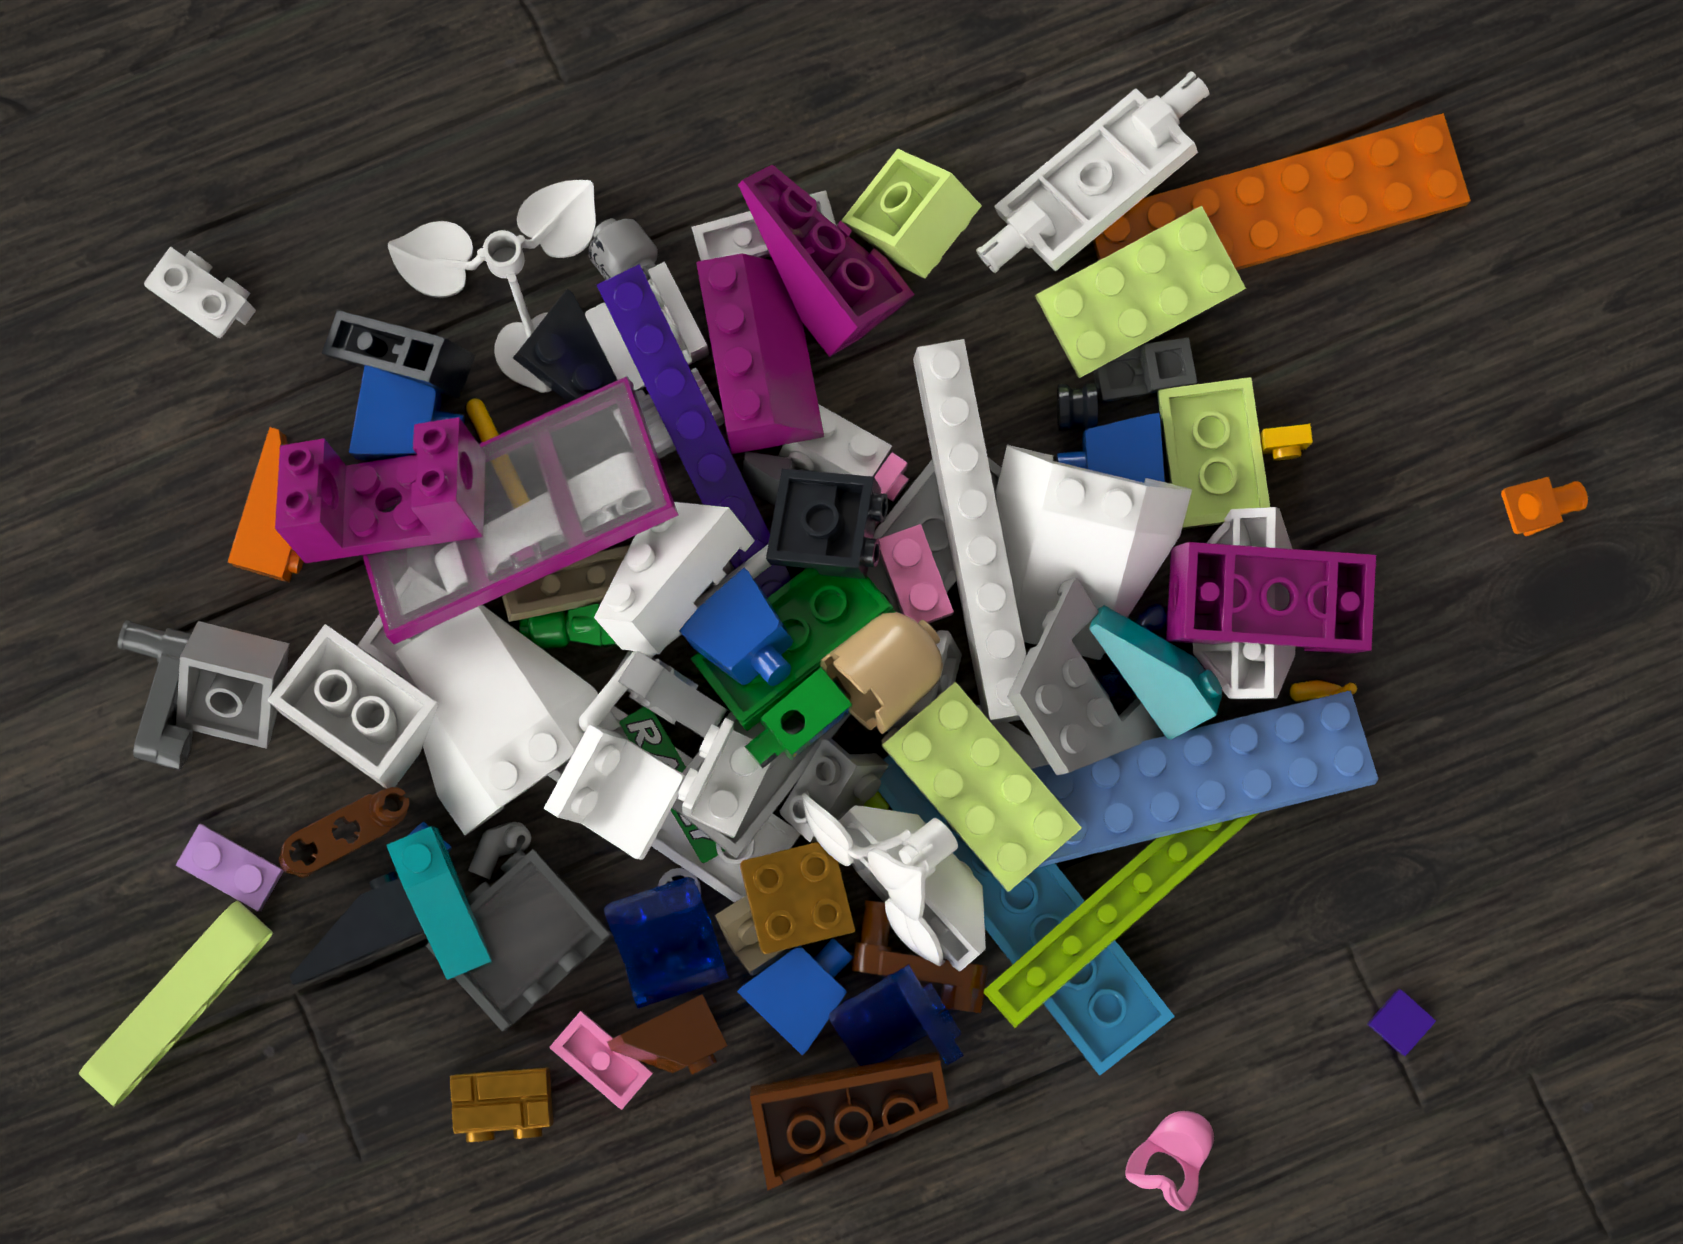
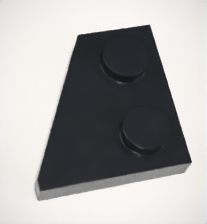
[513,288,616,403]

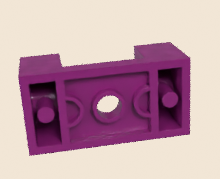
[275,417,486,563]
[1166,542,1376,654]

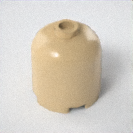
[820,612,943,734]

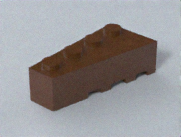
[750,1052,949,1190]

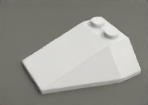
[996,445,1192,660]
[396,605,621,835]

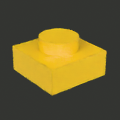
[1260,424,1313,460]

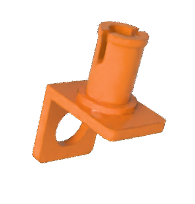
[1501,477,1588,536]

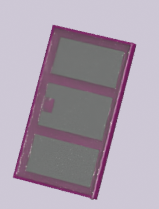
[363,376,679,644]

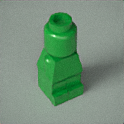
[519,604,618,649]

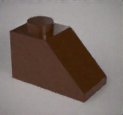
[607,995,728,1075]

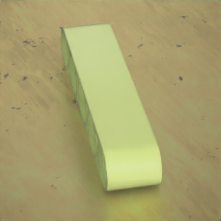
[79,900,273,1107]

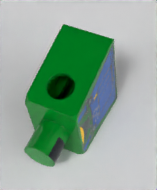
[744,667,852,769]

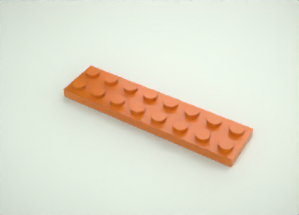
[1093,113,1471,271]

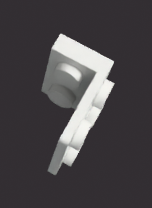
[585,262,709,392]
[678,718,771,838]
[544,724,686,860]

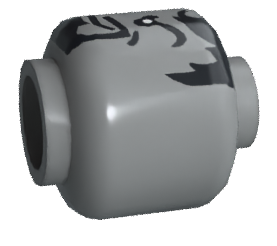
[588,218,658,280]

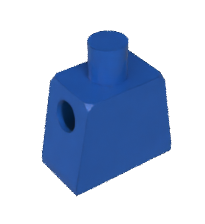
[349,365,465,460]
[1056,413,1165,483]
[679,567,793,686]
[737,938,853,1055]

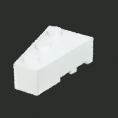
[594,502,755,654]

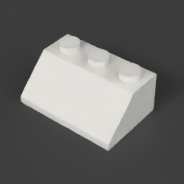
[267,624,439,789]

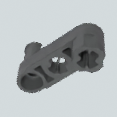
[118,620,193,771]

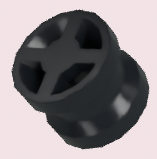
[1057,383,1098,431]

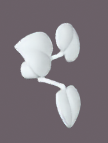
[388,180,596,393]
[802,790,958,966]

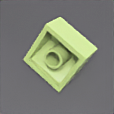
[841,149,982,278]

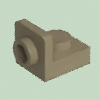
[715,895,790,976]

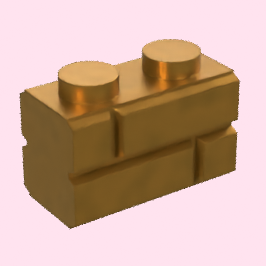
[450,1068,553,1142]

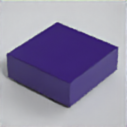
[1367,989,1436,1056]

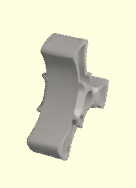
[612,650,728,738]

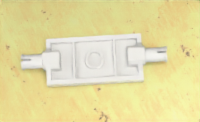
[976,71,1210,273]

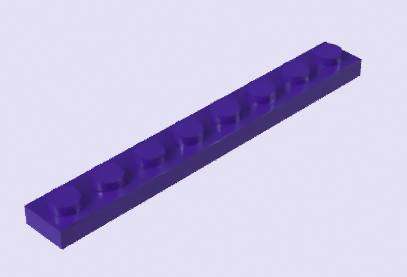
[596,264,791,598]

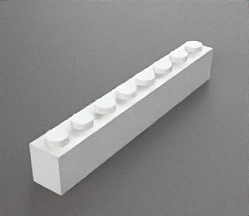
[913,339,1027,725]

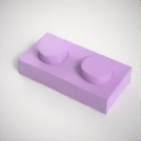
[176,824,284,911]

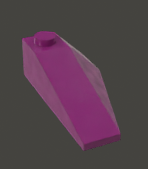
[738,165,915,357]

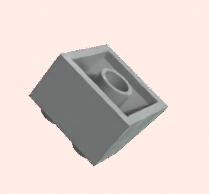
[176,621,289,749]

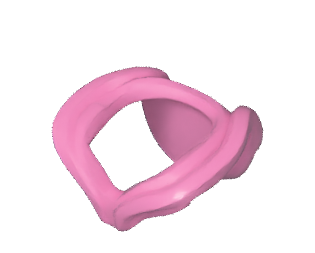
[1125,1111,1214,1211]

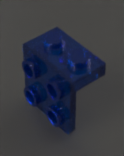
[604,877,729,1009]
[829,965,964,1066]

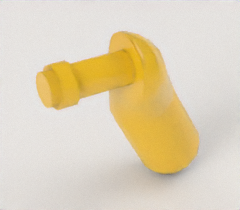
[1290,680,1357,702]

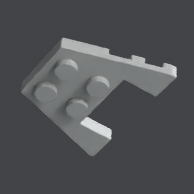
[1007,578,1164,775]

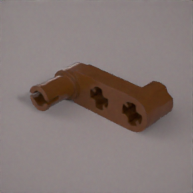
[278,787,409,878]
[851,900,988,1013]

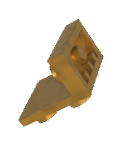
[740,842,855,954]

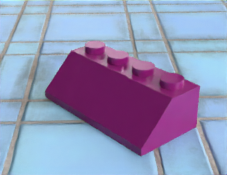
[696,253,824,454]

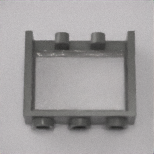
[426,849,612,1031]

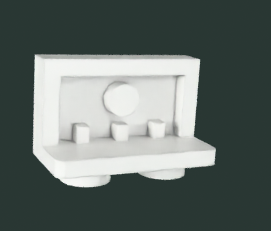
[144,247,256,338]
[779,404,892,477]

